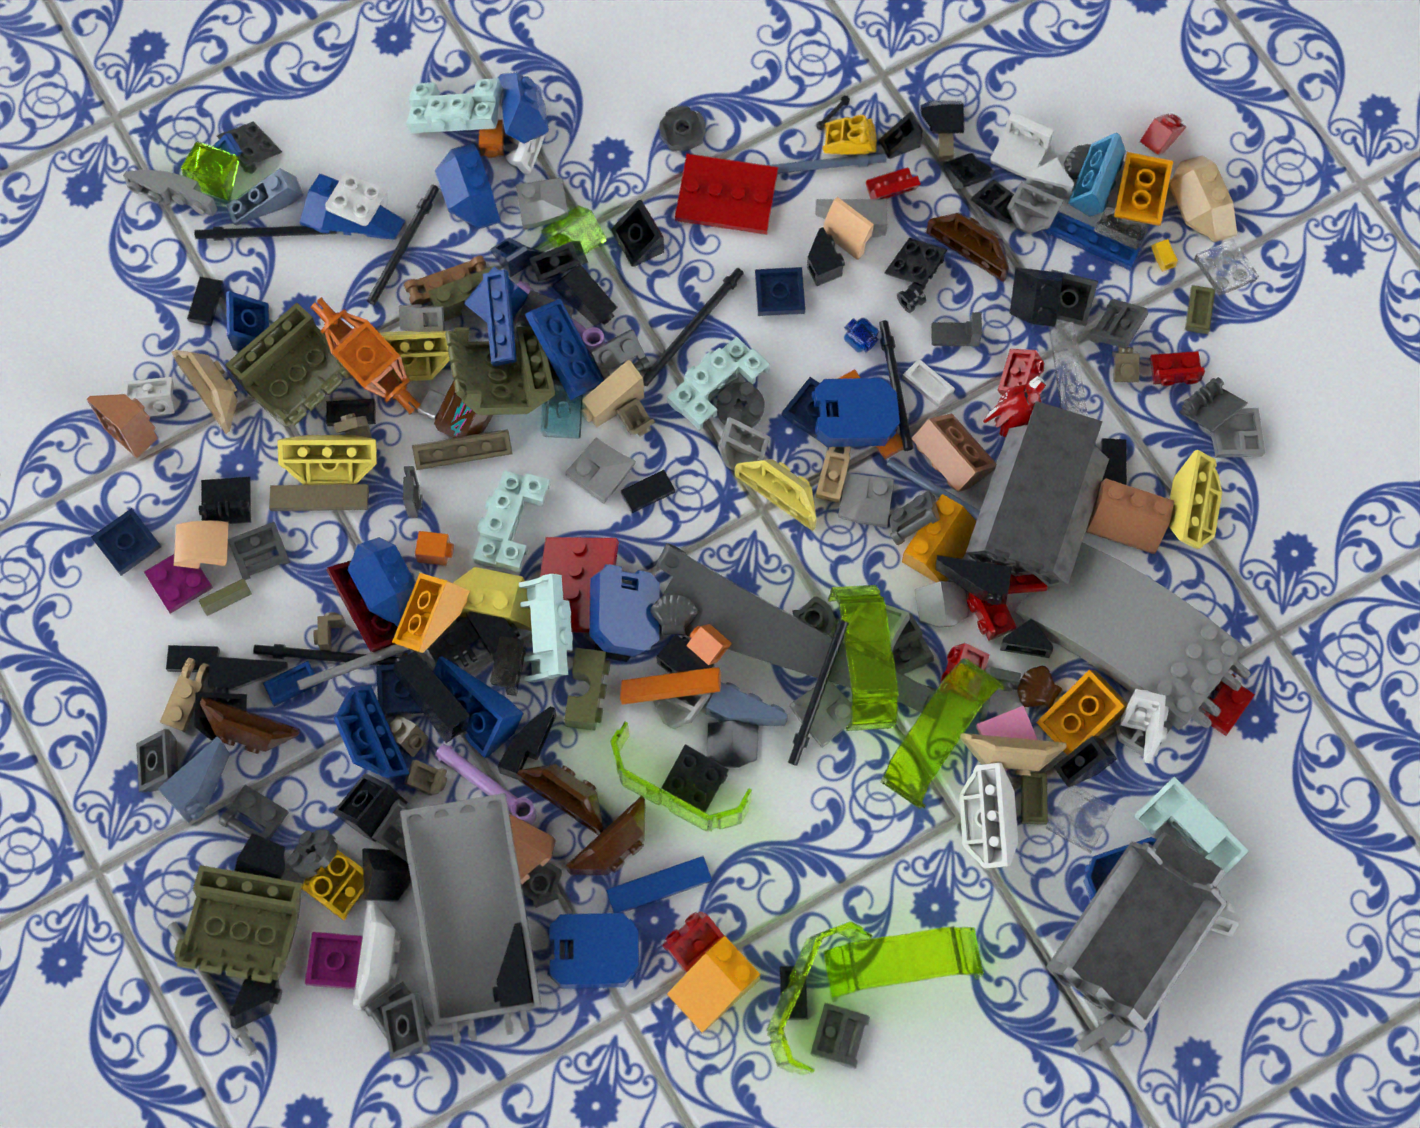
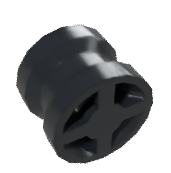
[897,283,926,313]

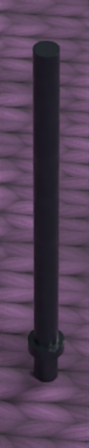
[643,268,744,387]

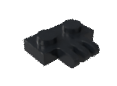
[427,617,480,667]

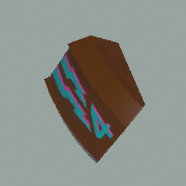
[434,380,493,438]

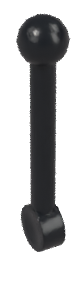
[816,95,850,130]

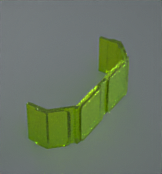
[828,585,898,731]
[880,658,1005,809]
[610,721,752,832]
[767,921,872,1075]
[823,926,984,1002]

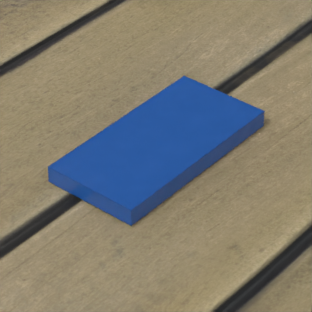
[525,299,604,400]

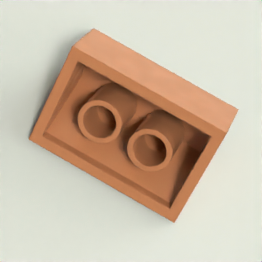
[86,394,158,458]
[911,413,997,492]
[1086,479,1174,554]

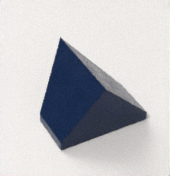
[490,237,544,277]

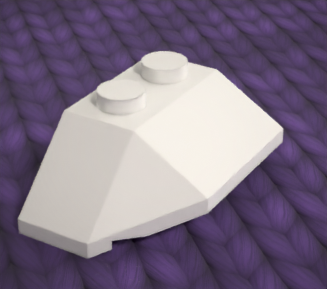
[959,763,1018,869]
[353,901,402,1010]

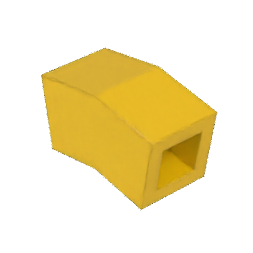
[1151,239,1178,272]

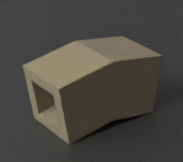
[937,133,954,161]

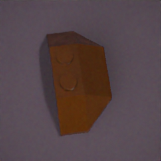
[926,213,1009,282]
[200,697,300,754]
[517,764,603,835]
[566,795,646,876]

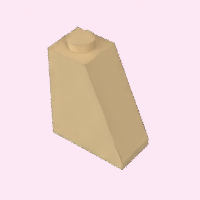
[581,359,644,428]

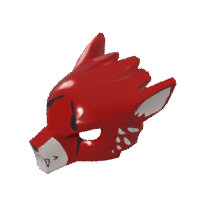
[983,376,1046,437]

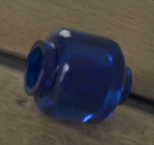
[844,317,879,353]

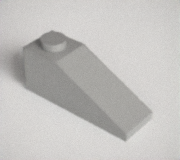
[815,199,887,237]

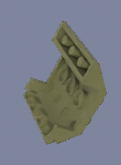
[225,303,351,427]
[445,326,555,415]
[174,865,302,983]

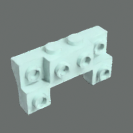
[406,78,503,133]
[667,337,770,431]
[473,471,550,573]
[519,574,573,682]
[1134,777,1249,878]

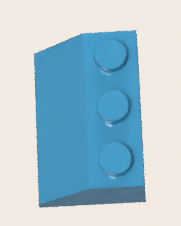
[1068,132,1126,217]

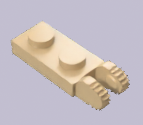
[815,447,851,503]
[160,658,209,732]

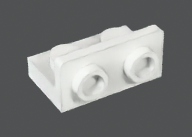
[122,377,175,416]

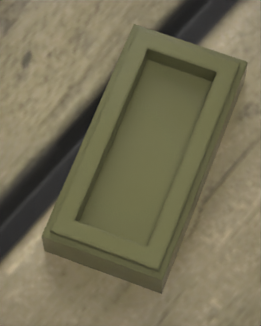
[1185,285,1215,334]
[199,579,252,616]
[1021,772,1048,825]

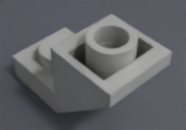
[399,304,445,332]

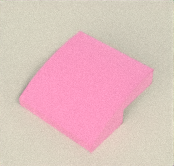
[976,706,1037,771]

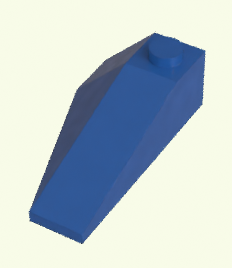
[300,173,405,240]
[433,657,524,758]

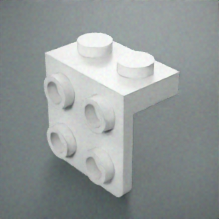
[990,112,1054,179]
[325,172,388,226]
[1121,689,1169,763]

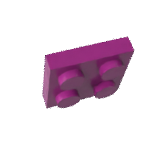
[144,554,213,614]
[305,932,363,990]

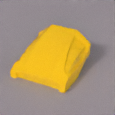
[822,115,877,155]
[302,849,364,921]

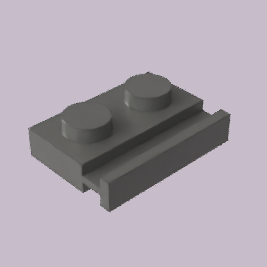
[403,466,423,518]

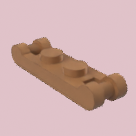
[404,256,486,305]

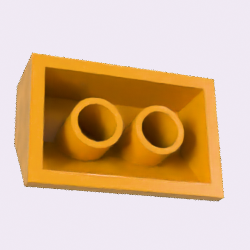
[902,494,977,583]

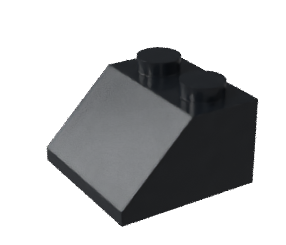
[1010,267,1063,327]
[333,773,408,843]

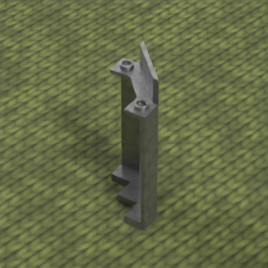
[966,401,1109,587]
[1046,832,1227,1032]

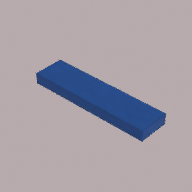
[1045,211,1141,270]
[483,269,517,366]
[606,856,712,913]

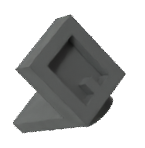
[931,312,982,347]
[977,667,1021,721]

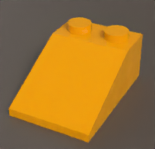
[1114,152,1173,226]
[392,573,470,653]
[1036,669,1128,755]
[667,936,761,1033]

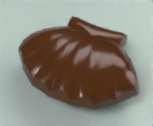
[1017,665,1062,709]

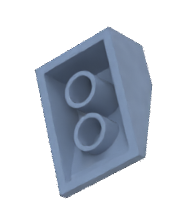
[158,736,230,823]

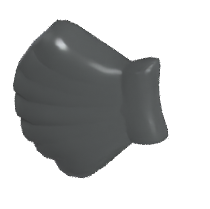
[1064,144,1091,180]
[650,595,698,636]
[792,596,834,635]
[522,863,562,908]

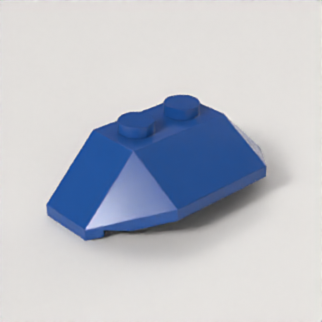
[498,72,549,144]
[435,143,501,229]
[348,537,416,627]
[334,685,410,779]

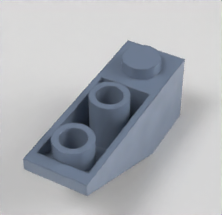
[226,168,304,226]
[706,682,788,726]

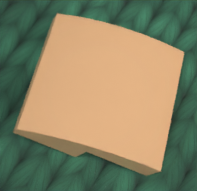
[823,197,874,260]
[174,521,228,569]

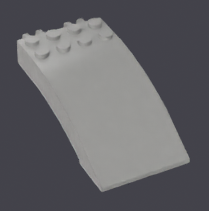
[1014,542,1251,730]
[400,793,542,1044]

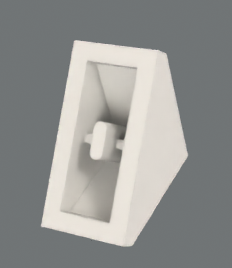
[1026,158,1074,199]

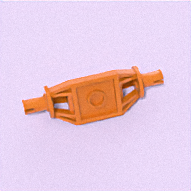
[310,297,421,415]

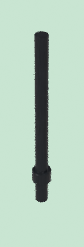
[367,185,439,305]
[194,226,337,241]
[879,320,913,451]
[788,619,849,766]
[253,644,398,666]

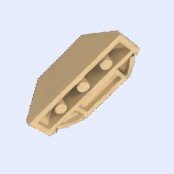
[1169,156,1237,242]
[171,350,238,434]
[960,733,1066,776]

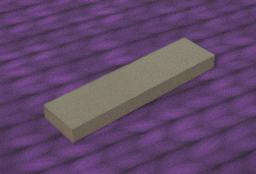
[412,429,512,470]
[269,484,369,511]

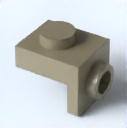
[1112,347,1140,382]
[616,398,655,437]
[334,413,372,438]
[313,612,346,651]
[389,715,428,757]
[404,760,447,796]

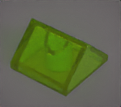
[181,141,240,201]
[541,205,607,255]

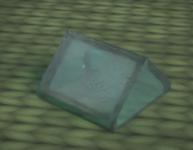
[541,384,583,439]

